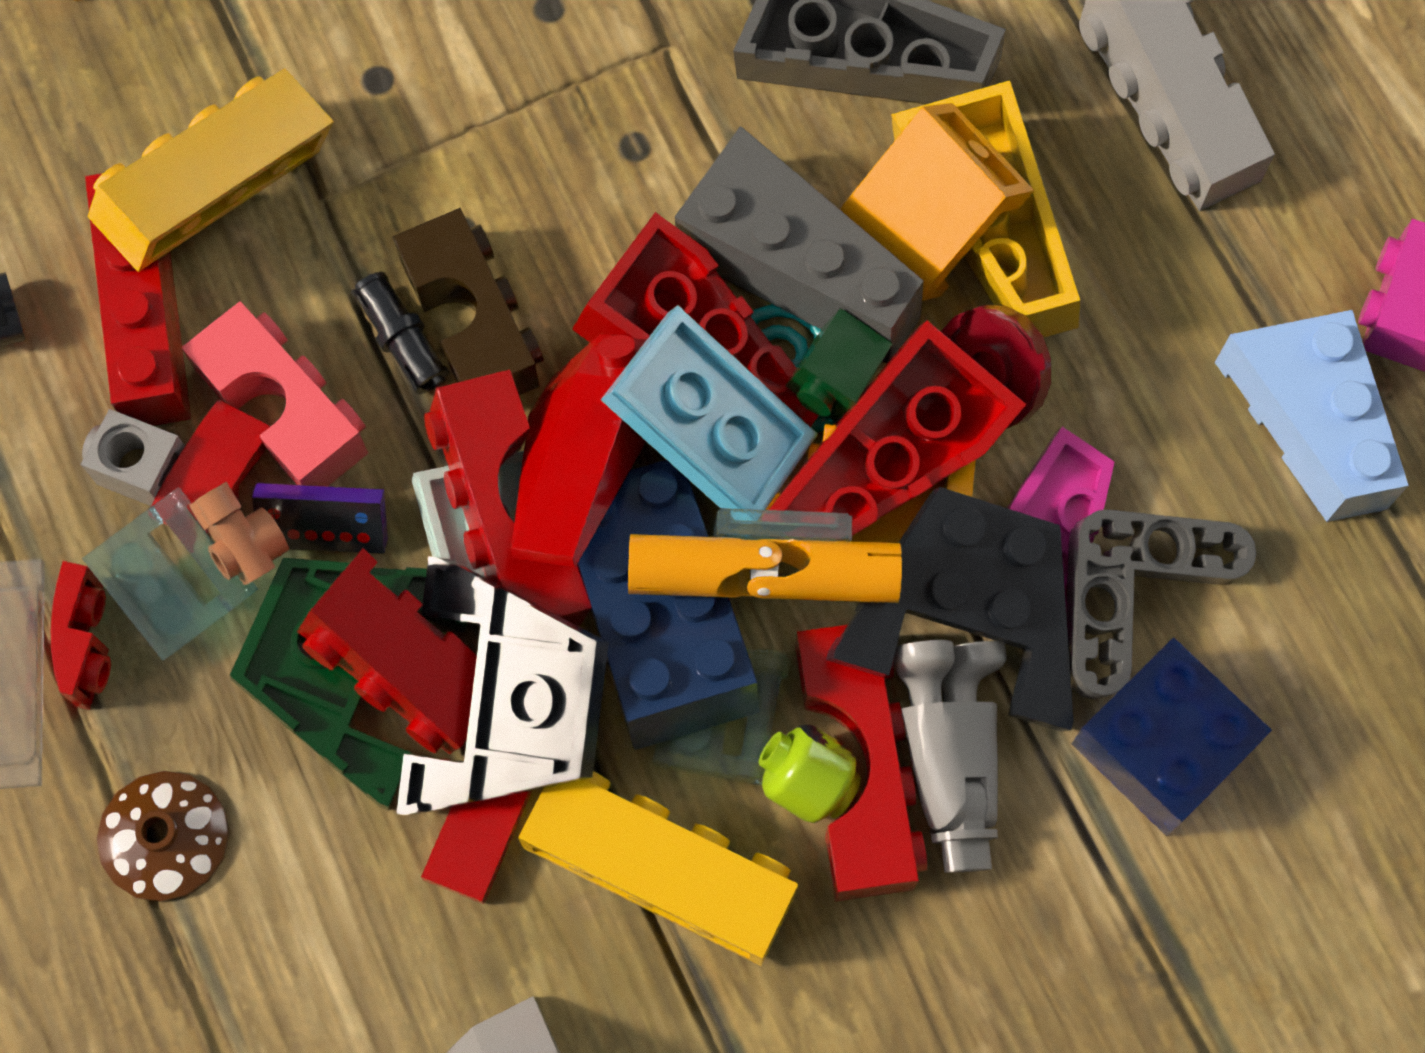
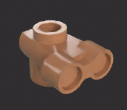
[189,482,289,586]

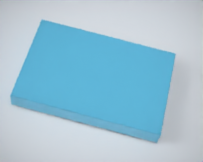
[601,305,817,530]

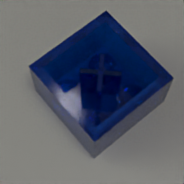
[1071,637,1272,836]

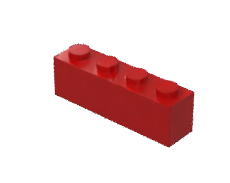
[85,173,191,426]

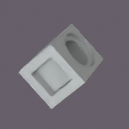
[80,409,185,506]

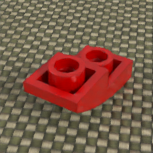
[149,399,271,545]
[51,561,111,710]

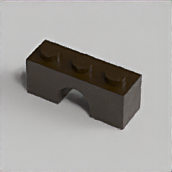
[392,207,544,395]

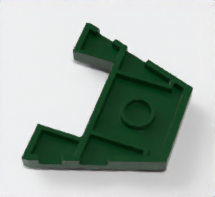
[229,558,468,810]

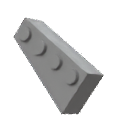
[1079,0,1275,211]

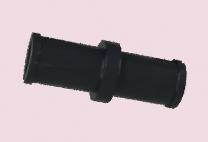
[351,271,450,394]

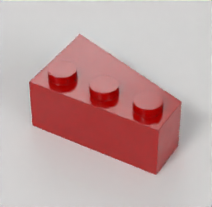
[297,548,477,755]

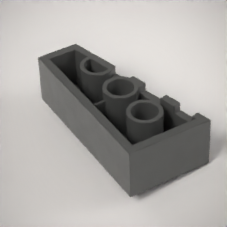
[733,0,1006,104]
[675,126,924,364]

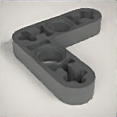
[1066,510,1256,699]

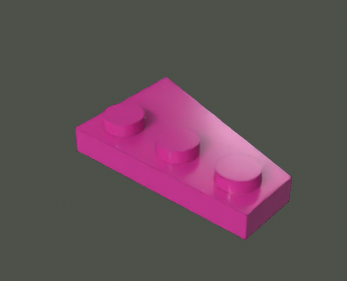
[1007,426,1115,607]

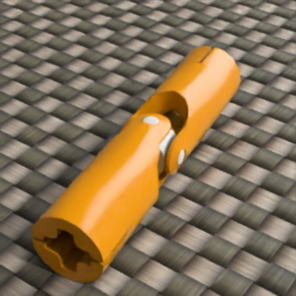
[628,534,902,603]

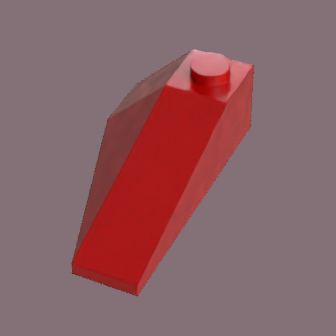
[572,212,819,427]
[760,320,1026,541]
[511,334,647,568]

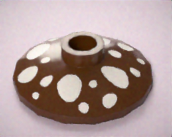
[97,771,230,902]

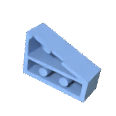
[1215,310,1409,522]

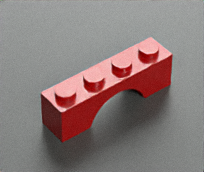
[424,369,592,626]
[795,624,927,902]

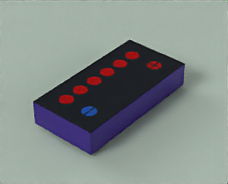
[252,483,388,554]

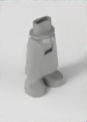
[893,640,1007,873]

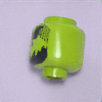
[759,724,861,823]

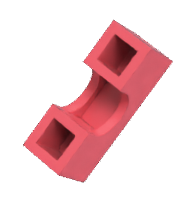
[181,301,368,487]

